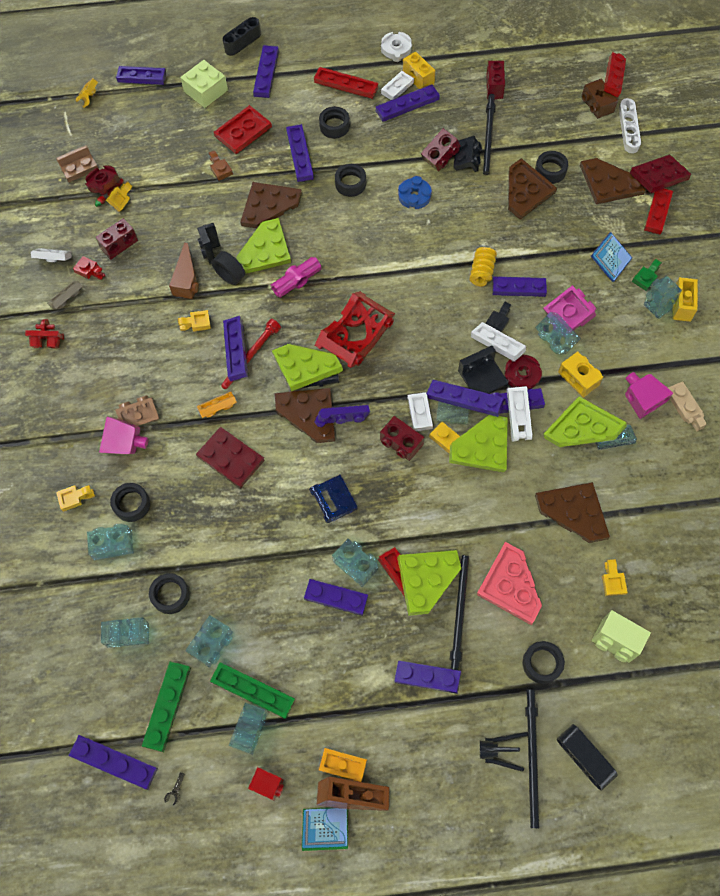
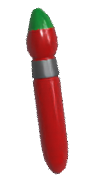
[95,178,123,207]

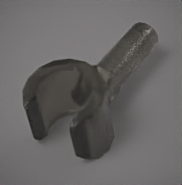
[164,772,185,805]

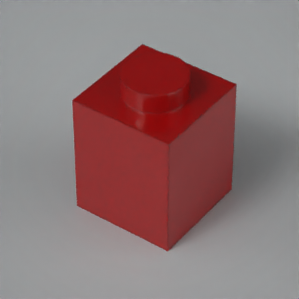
[248,767,285,801]

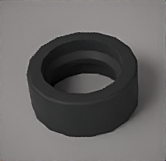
[319,106,350,139]
[535,151,569,184]
[335,163,367,197]
[211,251,245,285]
[110,483,150,522]
[149,573,190,614]
[522,641,565,684]

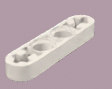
[619,98,641,153]

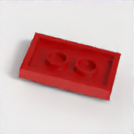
[214,105,272,154]

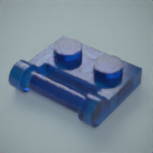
[309,475,358,523]

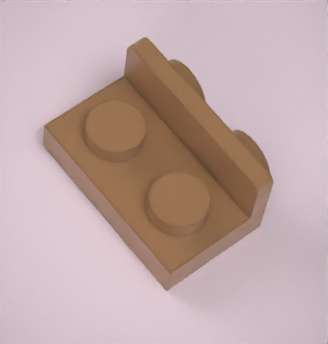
[56,145,98,183]
[115,395,160,426]

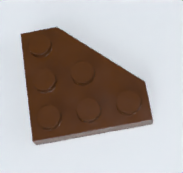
[508,158,557,219]
[580,158,646,204]
[240,182,302,229]
[275,388,335,443]
[535,482,610,543]

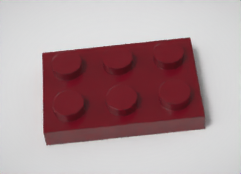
[630,154,691,193]
[196,427,265,489]

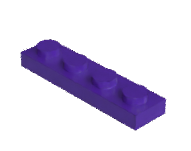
[253,45,279,98]
[376,84,440,122]
[286,124,314,182]
[223,316,248,381]
[426,380,504,417]
[68,735,158,790]

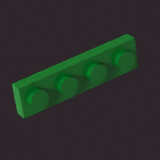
[142,661,191,753]
[210,662,296,719]

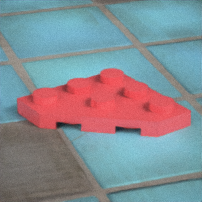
[477,542,542,625]

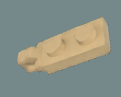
[668,381,707,432]

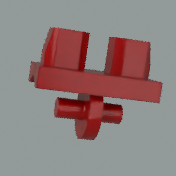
[25,319,64,349]

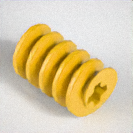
[469,247,497,287]

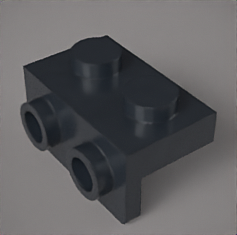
[453,136,482,172]
[197,223,220,265]

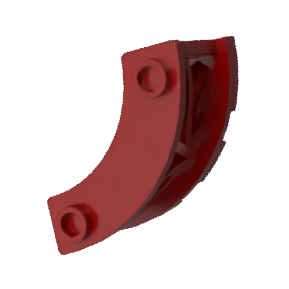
[314,291,395,368]

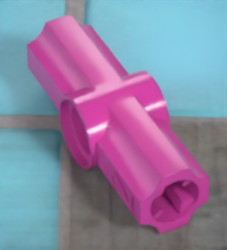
[271,257,322,298]

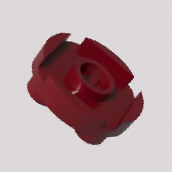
[85,165,120,195]
[504,355,542,390]

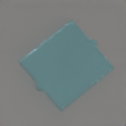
[436,402,469,424]

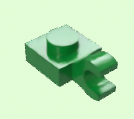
[632,259,662,291]

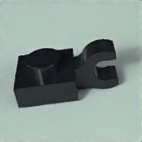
[485,301,511,332]

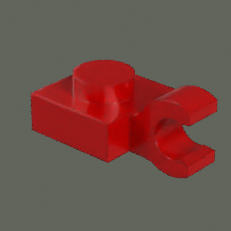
[73,256,105,280]

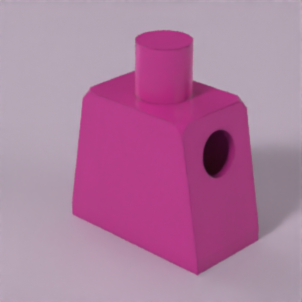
[625,372,673,419]
[99,417,148,454]

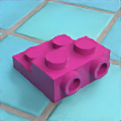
[543,285,596,336]

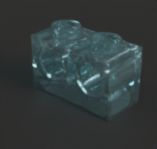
[643,275,682,319]
[535,312,581,354]
[87,524,134,560]
[332,539,378,587]
[185,615,233,668]
[101,617,149,648]
[229,703,268,755]

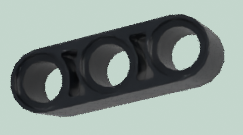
[222,17,261,56]
[557,724,618,791]

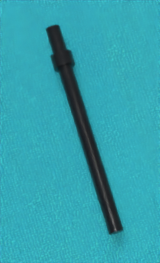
[483,94,496,175]
[449,555,469,671]
[525,689,539,829]

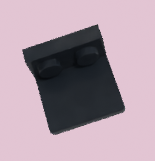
[458,345,508,394]

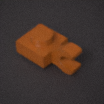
[209,150,233,181]

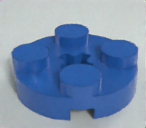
[398,176,432,209]

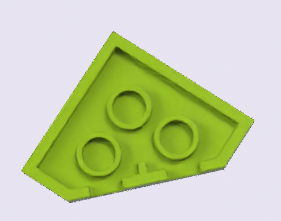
[236,218,291,274]
[272,344,343,392]
[543,397,627,447]
[449,415,508,472]
[398,550,461,616]

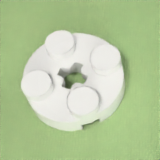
[381,32,412,62]

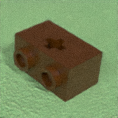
[581,78,618,119]

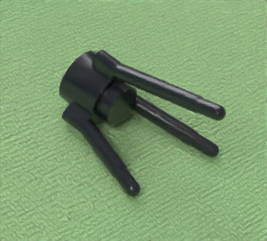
[480,732,528,772]

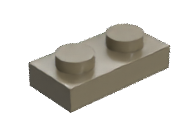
[47,281,83,309]

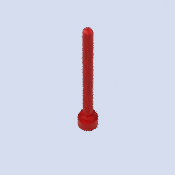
[221,319,281,389]

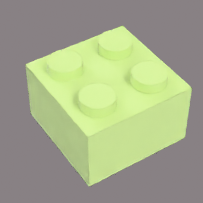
[180,60,228,108]
[591,610,651,663]

